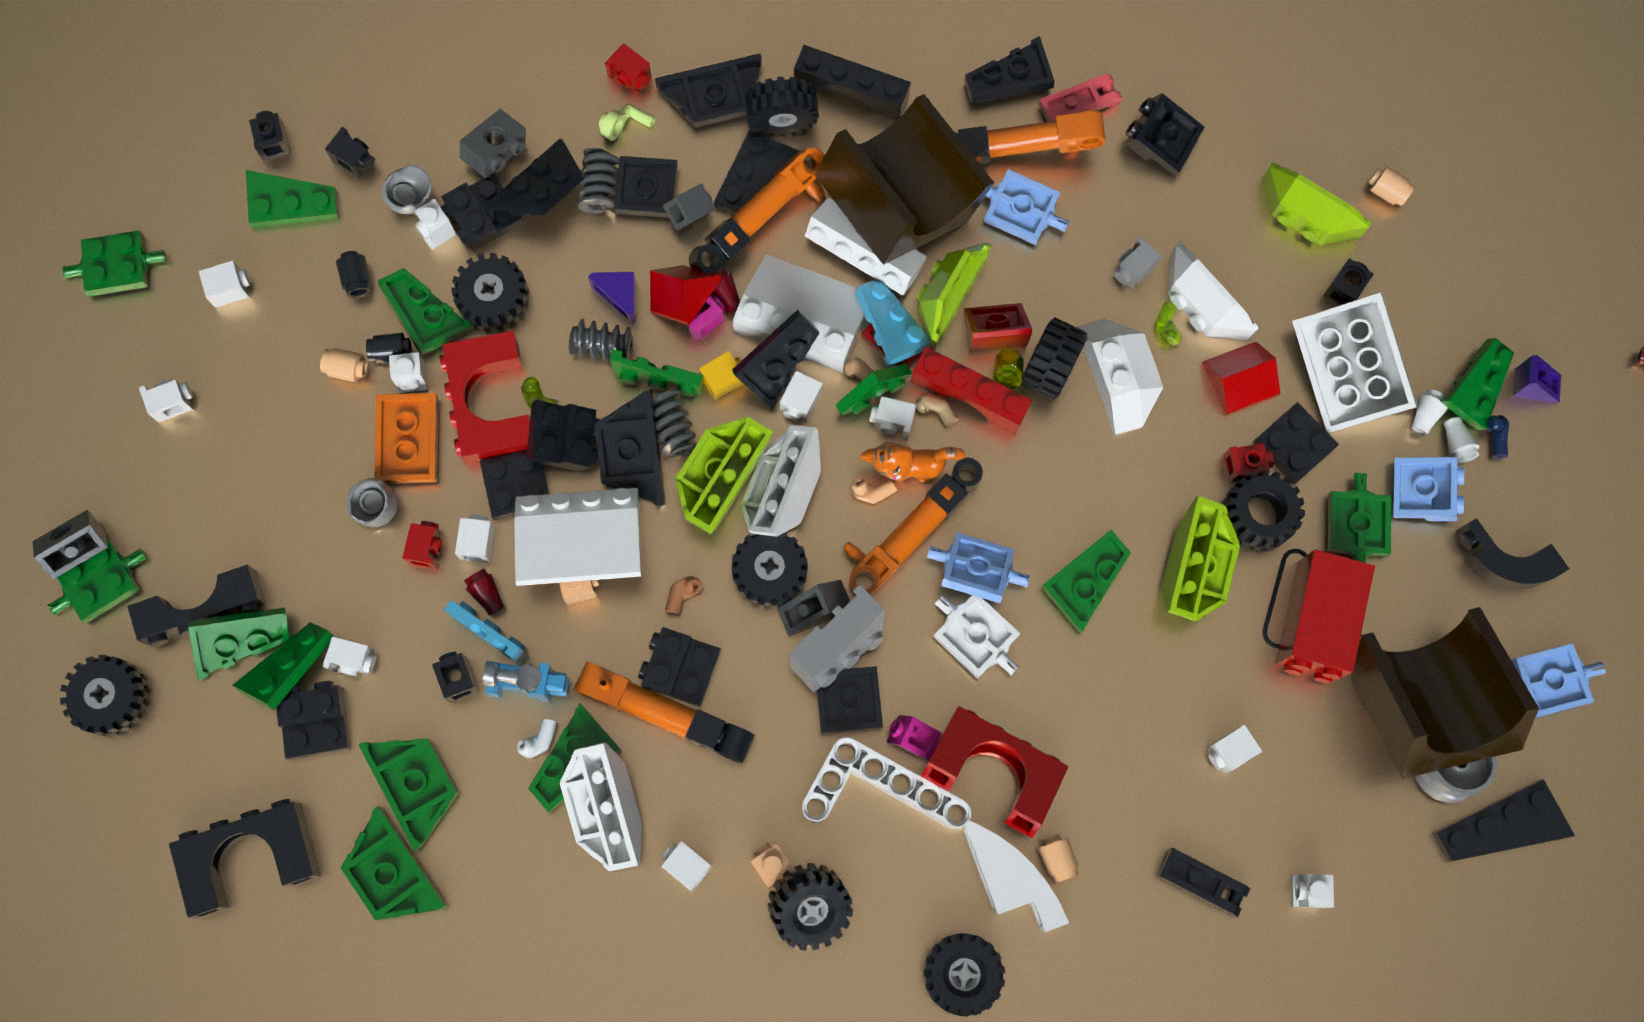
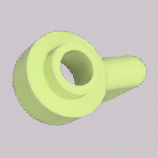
[599,104,656,141]

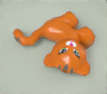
[860,442,965,484]

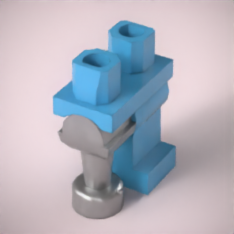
[483,661,570,702]

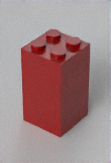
[1275,549,1375,684]

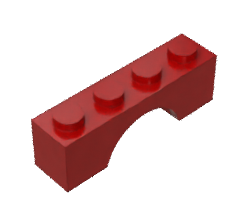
[910,346,1033,435]

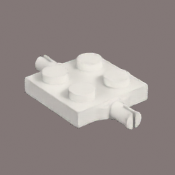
[933,595,1020,679]

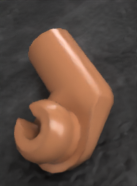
[665,576,702,615]

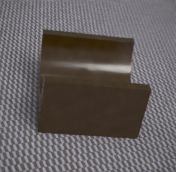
[814,94,994,265]
[1351,607,1539,779]

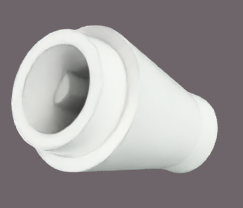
[1411,389,1448,435]
[1444,417,1479,463]

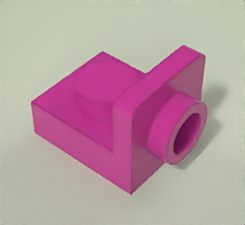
[688,295,725,343]
[887,715,942,761]

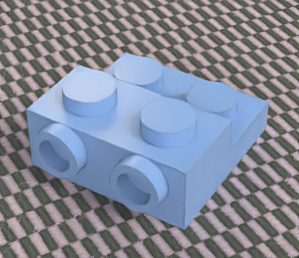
[1393,457,1464,521]

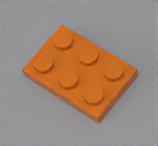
[374,393,438,484]

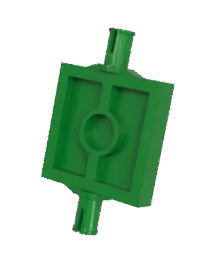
[62,230,167,297]
[1327,473,1391,563]
[47,539,148,623]

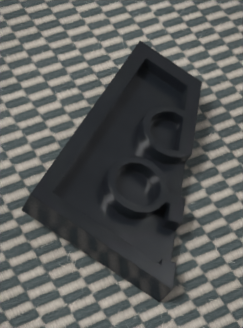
[964,36,1055,104]
[714,130,799,215]
[732,309,820,410]

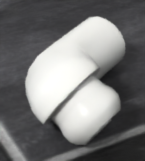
[517,718,557,758]

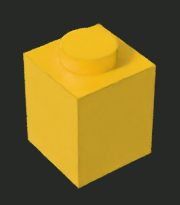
[699,351,744,401]

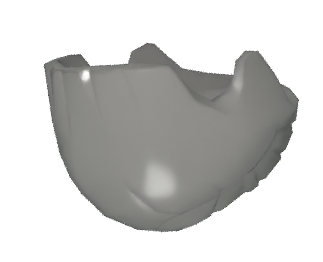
[382,165,433,214]
[346,478,398,527]

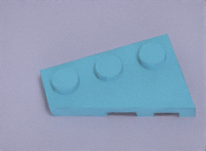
[855,279,931,367]
[443,600,529,666]

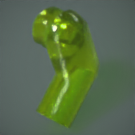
[1155,302,1182,346]
[521,377,559,408]

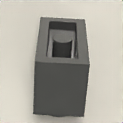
[778,580,850,636]

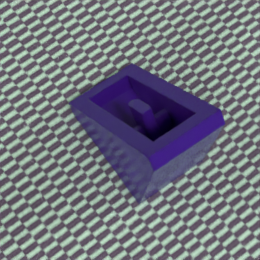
[588,272,637,325]
[1513,355,1562,403]

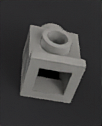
[1114,237,1162,289]

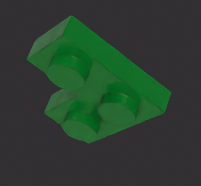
[835,364,912,415]

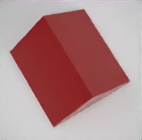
[650,265,722,325]
[964,303,1032,352]
[1202,342,1281,415]

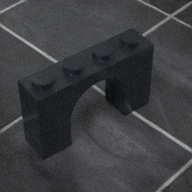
[169,799,321,918]

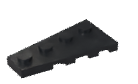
[1432,779,1575,862]

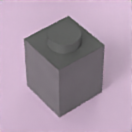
[662,183,716,231]

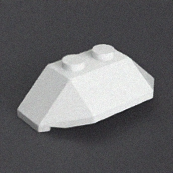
[1168,242,1259,341]
[1077,319,1163,435]
[740,425,821,537]
[560,742,642,871]

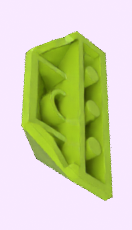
[1262,162,1372,245]
[916,242,992,351]
[675,417,774,535]
[1161,496,1240,621]

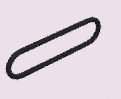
[1263,549,1307,648]

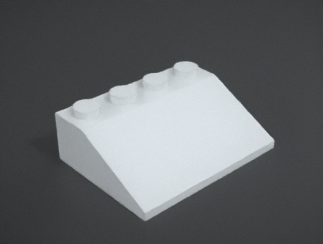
[733,254,865,373]
[1292,292,1418,433]
[514,488,641,586]

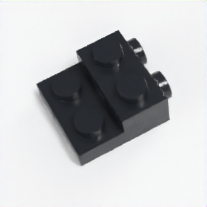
[1125,93,1205,175]
[440,173,524,251]
[526,400,600,472]
[638,627,721,708]
[276,681,351,760]

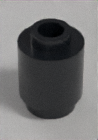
[336,251,371,297]
[366,332,412,365]

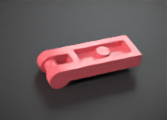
[1039,74,1122,122]

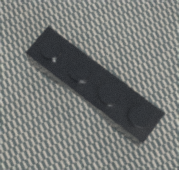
[794,45,911,121]
[127,564,266,647]

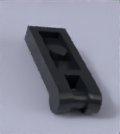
[1157,848,1251,918]

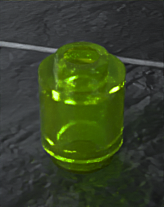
[993,348,1024,389]

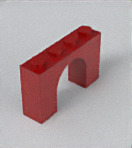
[439,331,530,465]
[921,705,1069,838]

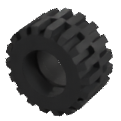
[1022,317,1087,400]
[1222,470,1305,552]

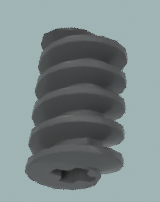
[578,148,619,214]
[568,319,633,361]
[653,390,697,456]

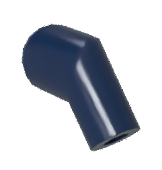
[1486,415,1509,459]

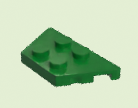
[359,738,459,851]
[340,806,447,921]

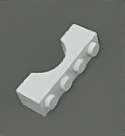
[805,197,927,295]

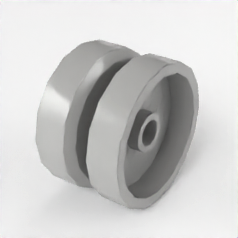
[1415,756,1498,803]

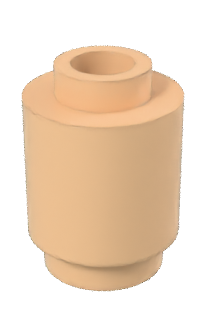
[1368,166,1415,206]
[320,348,368,383]
[1038,834,1078,883]

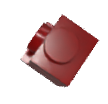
[605,43,652,92]
[1223,443,1274,483]
[402,521,443,570]

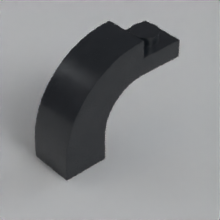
[1456,518,1570,590]

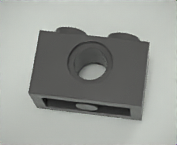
[460,108,526,179]
[33,509,108,580]

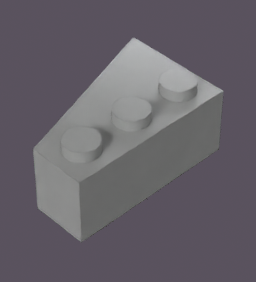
[789,584,885,692]

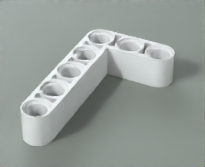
[802,737,971,829]

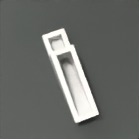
[962,821,1069,932]

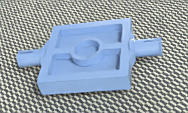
[983,169,1069,245]
[927,532,1030,603]
[1511,643,1605,718]

